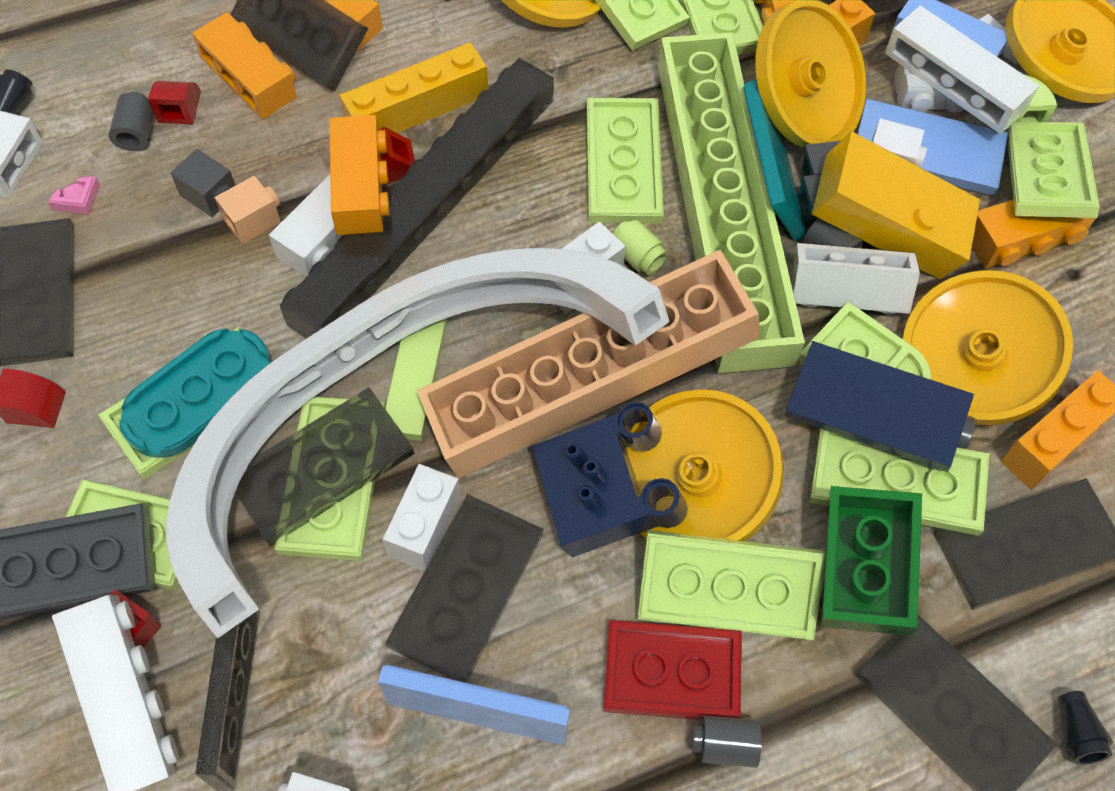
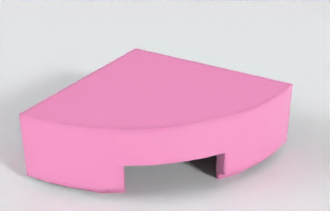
[48,176,100,215]

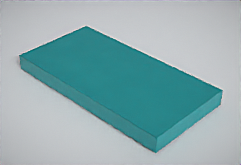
[743,79,807,241]

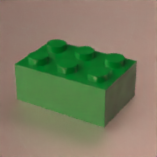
[820,486,923,636]

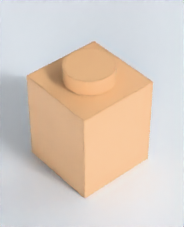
[214,175,281,244]

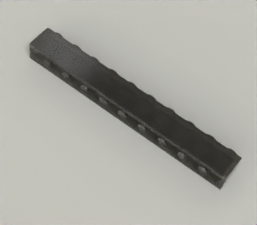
[279,58,554,339]

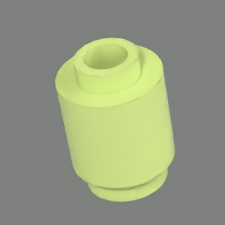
[613,220,669,275]

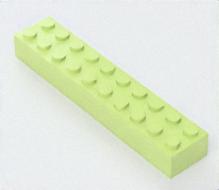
[658,32,805,374]

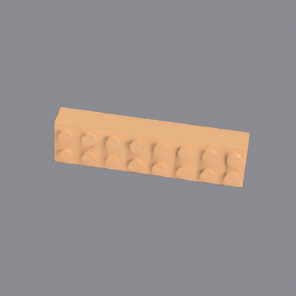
[416,249,760,479]

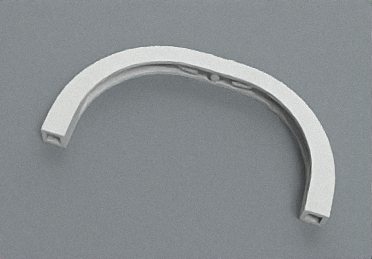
[166,248,670,638]

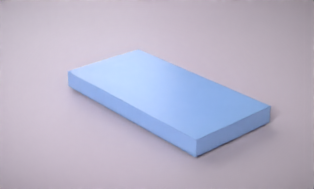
[857,99,1008,196]
[378,665,570,745]

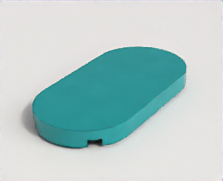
[119,328,271,458]

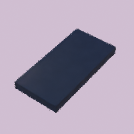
[785,341,974,472]

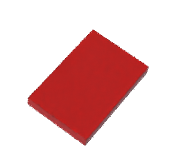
[603,620,742,720]

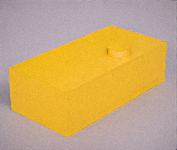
[812,131,980,280]

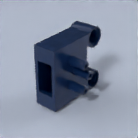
[532,402,688,557]

